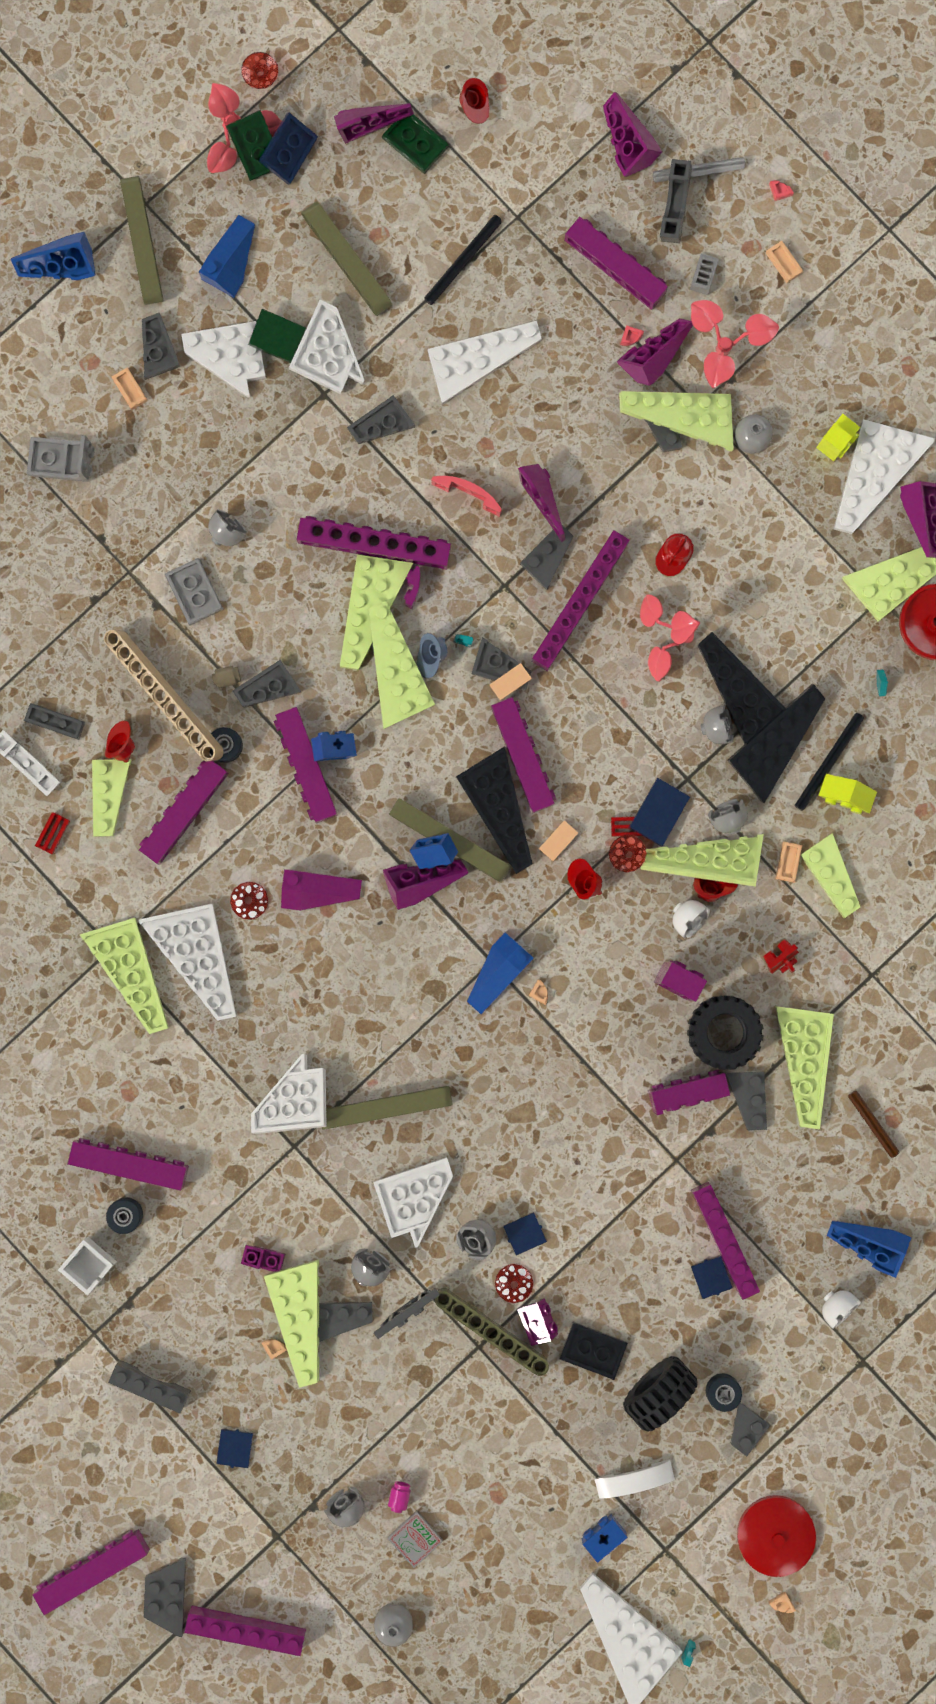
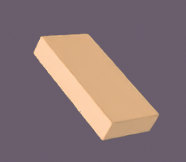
[766,241,803,283]
[112,367,148,410]
[489,663,532,701]
[539,820,578,861]
[775,841,802,883]

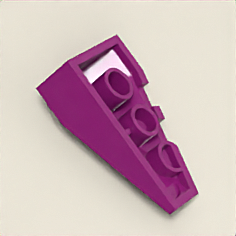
[603,92,662,177]
[334,103,414,144]
[617,318,693,386]
[518,464,565,542]
[900,481,936,558]
[383,859,468,910]
[281,869,362,911]

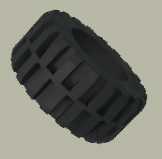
[687,995,764,1070]
[623,1356,698,1432]

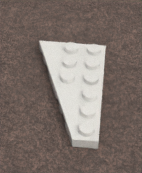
[427,321,542,405]

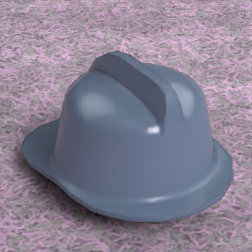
[417,633,448,679]

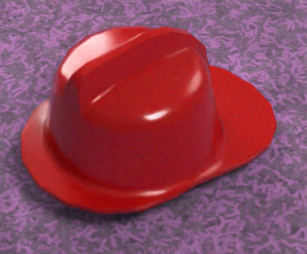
[459,78,489,124]
[655,534,694,576]
[105,721,135,763]
[567,858,603,900]
[693,878,738,902]

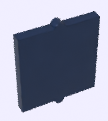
[503,1212,547,1256]
[691,1256,732,1299]
[216,1429,253,1468]

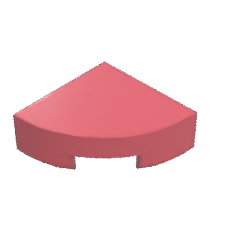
[769,180,794,201]
[620,325,644,346]

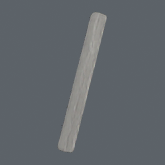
[653,157,745,183]

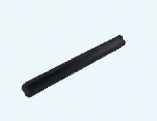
[424,215,502,305]
[795,713,864,811]

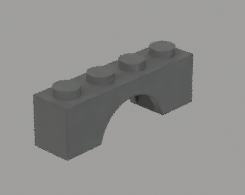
[660,159,692,244]
[108,1360,191,1413]

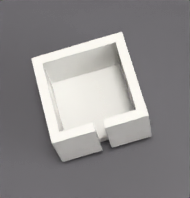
[58,1237,117,1295]

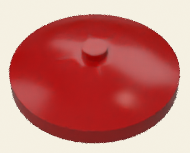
[899,584,936,660]
[737,1495,816,1577]

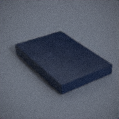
[259,112,318,185]
[629,778,690,847]

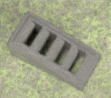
[690,253,719,295]

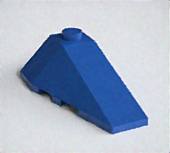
[199,215,255,298]
[10,231,96,280]
[467,933,533,1014]
[827,1221,912,1278]

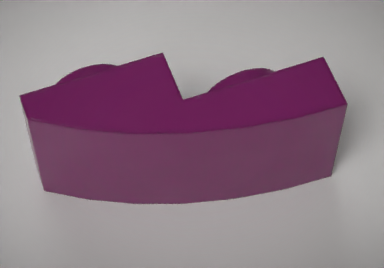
[404,566,421,609]
[241,1245,286,1272]

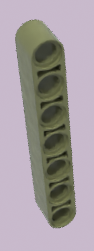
[120,176,164,305]
[301,201,392,316]
[389,798,511,883]
[321,1086,453,1129]
[435,1288,549,1376]

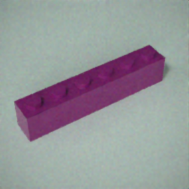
[564,216,668,310]
[491,697,556,814]
[274,707,338,824]
[139,760,229,865]
[67,1138,189,1191]
[691,1182,760,1300]
[32,1529,150,1615]
[184,1605,306,1657]

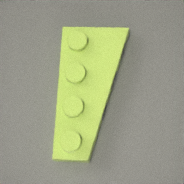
[92,759,131,837]
[800,833,860,918]

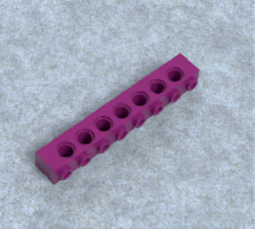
[296,516,451,570]
[531,530,630,672]

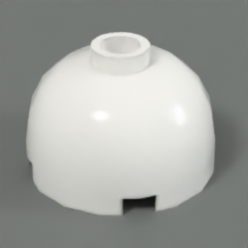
[673,900,710,939]
[822,1290,861,1329]

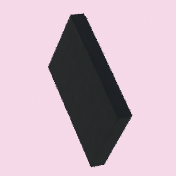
[559,1322,628,1380]

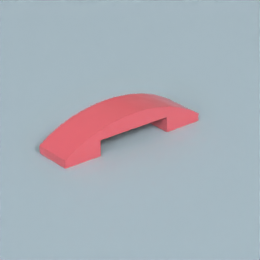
[431,476,502,517]

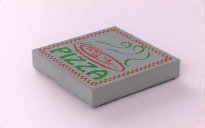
[388,1510,443,1568]

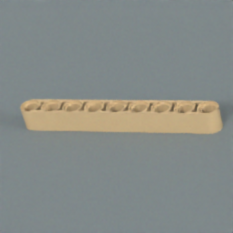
[104,630,224,761]

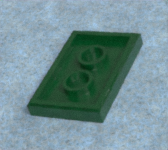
[225,110,272,181]
[382,114,449,174]
[248,309,307,363]

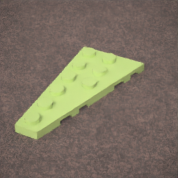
[619,391,733,451]
[842,547,936,621]
[340,555,414,670]
[369,601,435,729]
[641,834,764,887]
[80,918,169,1034]
[775,1006,834,1129]
[264,1260,319,1388]

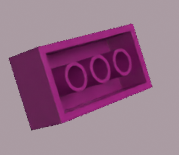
[654,960,707,1002]

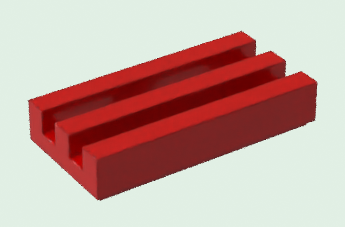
[35,812,70,855]
[611,817,642,837]

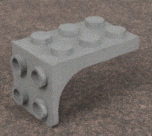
[27,435,95,482]

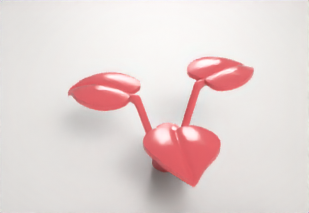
[207,83,282,173]
[691,300,779,388]
[640,594,700,682]

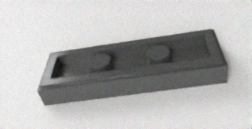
[24,703,85,740]

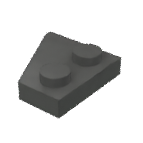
[730,1402,770,1457]

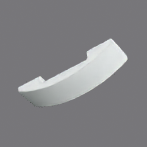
[0,730,61,796]
[594,1460,675,1498]

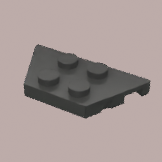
[374,1288,440,1339]
[144,1558,186,1637]

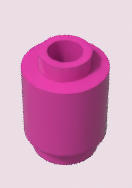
[388,1481,411,1513]

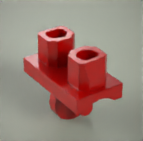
[763,939,799,974]

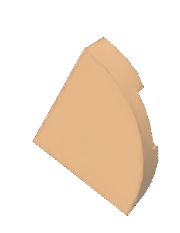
[529,979,548,1005]
[262,1339,287,1360]
[768,1592,796,1613]

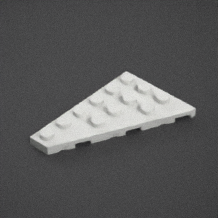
[834,419,935,534]
[139,904,237,1021]
[580,1572,683,1704]

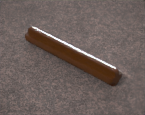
[848,1091,900,1158]

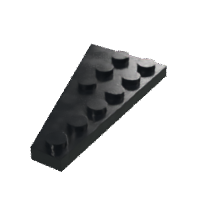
[697,632,785,744]
[727,684,825,803]
[456,746,533,874]

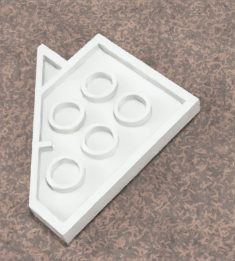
[289,300,364,394]
[181,321,266,397]
[251,1054,327,1134]
[373,1157,453,1248]

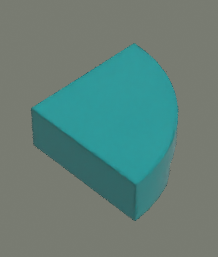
[453,634,474,647]
[876,669,888,697]
[681,1639,696,1667]

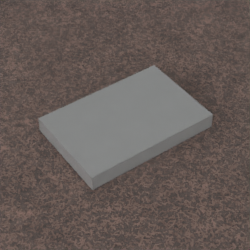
[165,558,224,626]

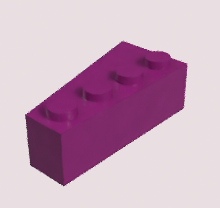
[648,1069,731,1115]

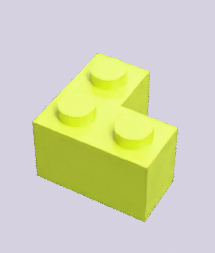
[816,414,861,461]
[819,774,877,815]

